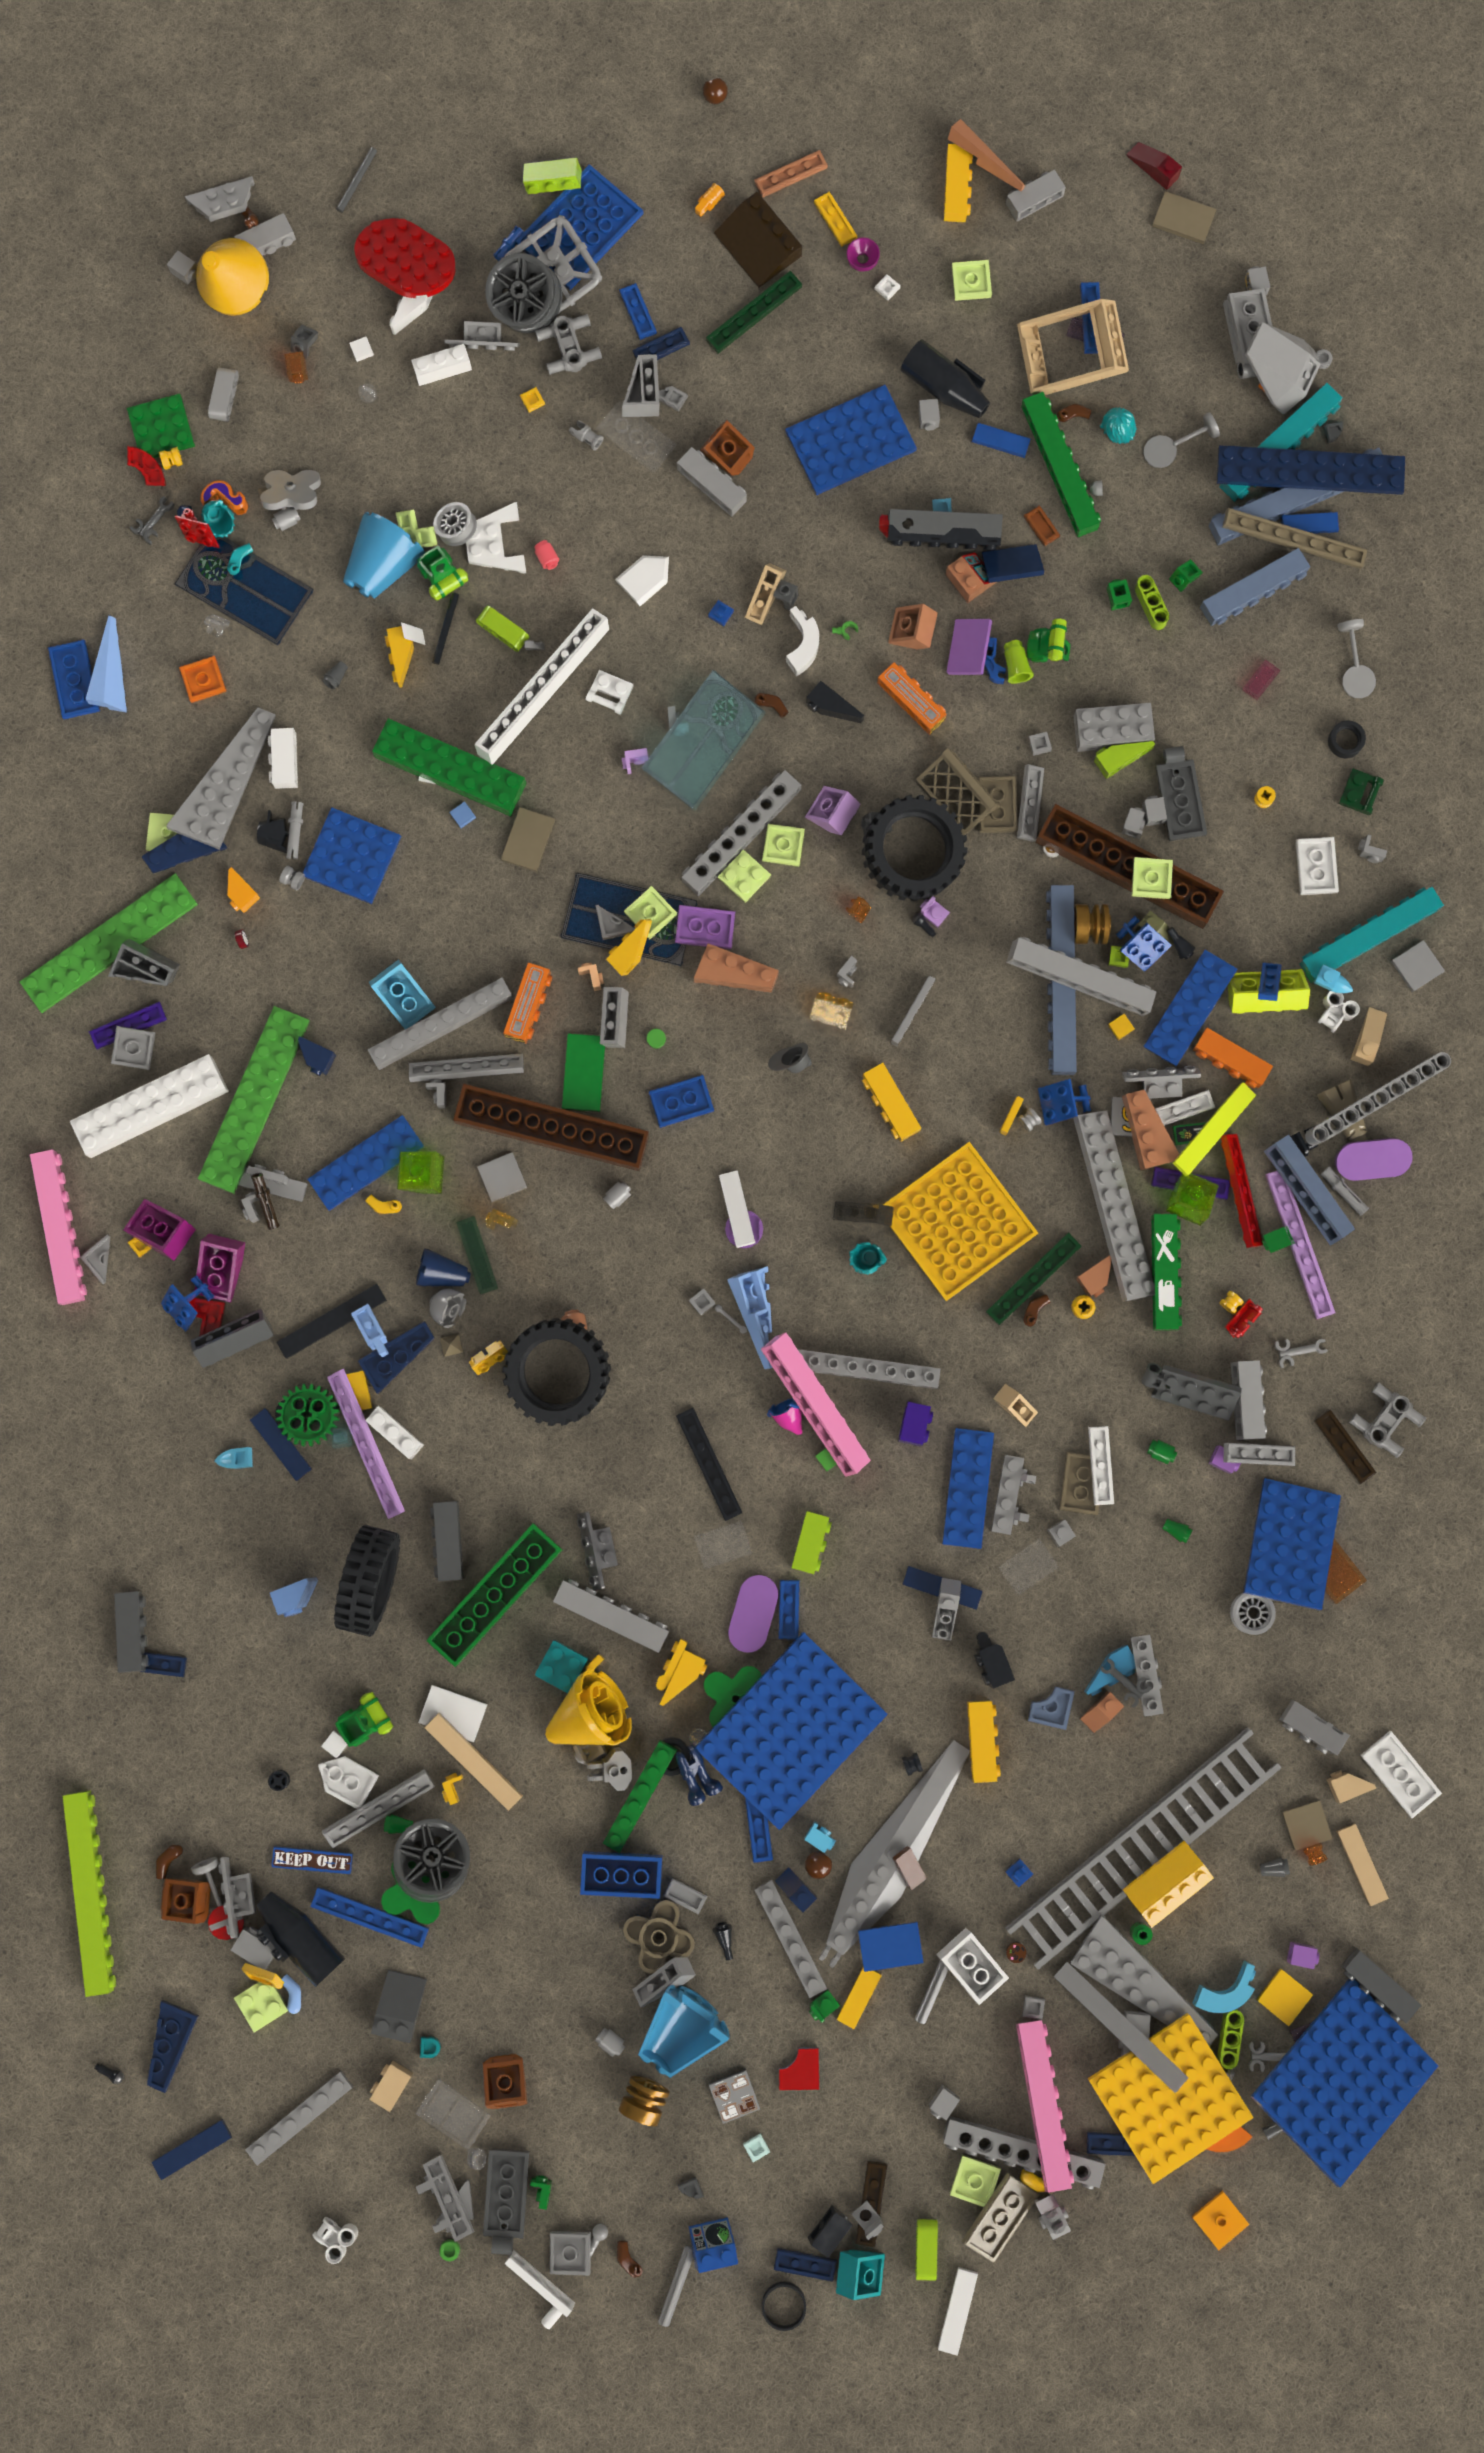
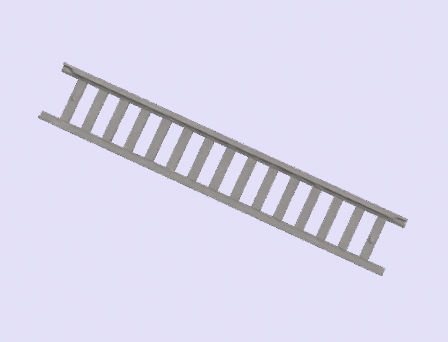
[1005,1727,1281,1970]

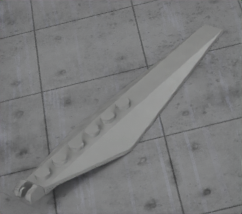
[819,1740,970,1968]

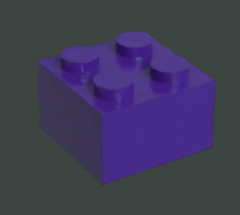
[898,1402,934,1446]

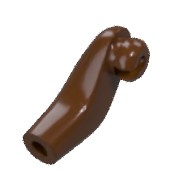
[241,206,259,229]
[1057,404,1092,422]
[755,693,789,718]
[1023,1294,1051,1327]
[156,1845,183,1879]
[617,2241,643,2278]

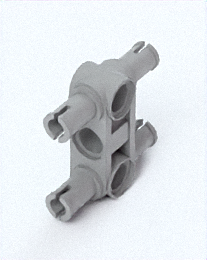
[535,314,602,375]
[1349,1383,1427,1458]

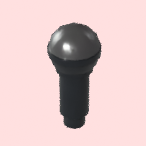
[912,913,936,938]
[94,2063,124,2084]

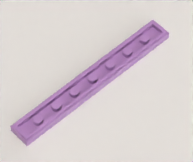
[1265,1171,1335,1319]
[327,1369,405,1519]

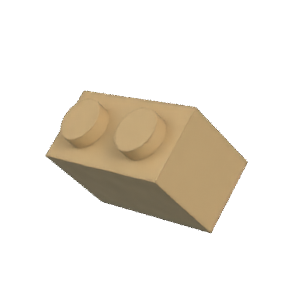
[370,2061,413,2112]

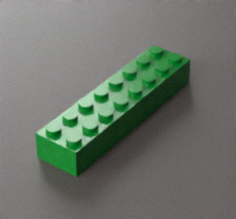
[372,718,526,817]
[426,1523,563,1667]

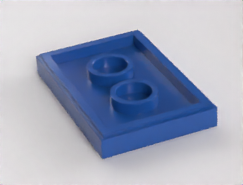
[649,1075,714,1128]
[858,1922,924,1972]

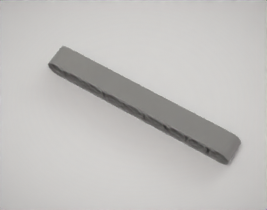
[1305,1052,1451,1145]

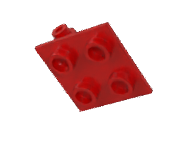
[175,508,219,548]

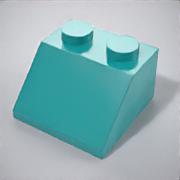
[836,2250,885,2300]

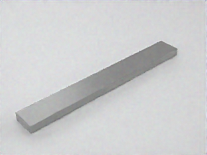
[1054,1962,1188,2093]

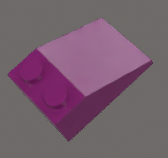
[123,1199,196,1261]
[194,1234,245,1303]

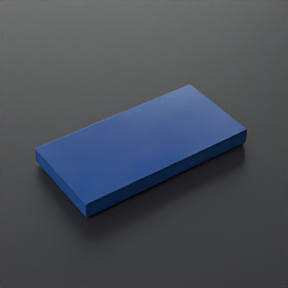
[48,640,100,719]

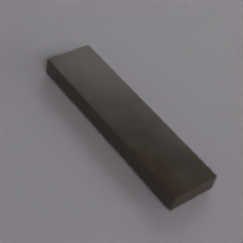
[1314,1410,1377,1484]
[855,2161,888,2248]

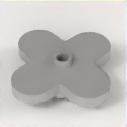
[260,470,321,510]

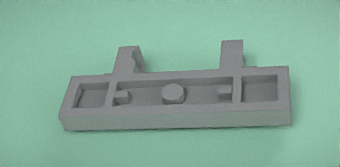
[991,1455,1036,1535]
[416,2155,475,2242]

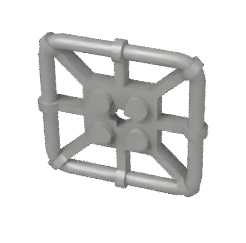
[501,215,602,314]

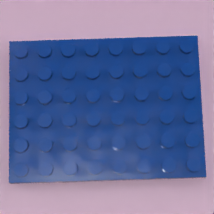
[695,1632,888,1830]
[1250,1979,1438,2188]

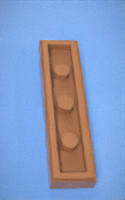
[754,150,828,198]

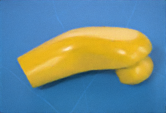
[365,1194,402,1214]
[1020,2169,1045,2193]

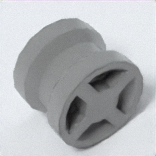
[1018,1108,1042,1132]

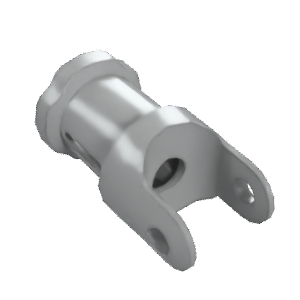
[569,420,604,451]

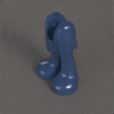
[676,1744,723,1806]

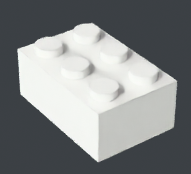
[936,1928,1009,2005]

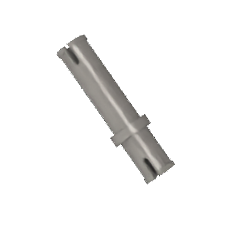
[286,801,304,860]
[1320,1166,1369,1216]

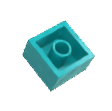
[535,1640,589,1693]

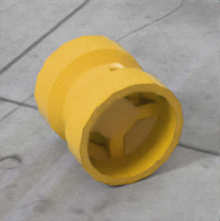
[159,447,183,470]

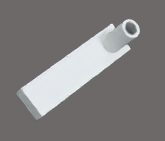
[505,2250,575,2329]

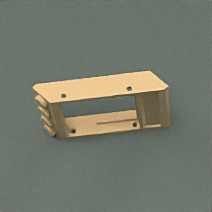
[1017,299,1129,395]

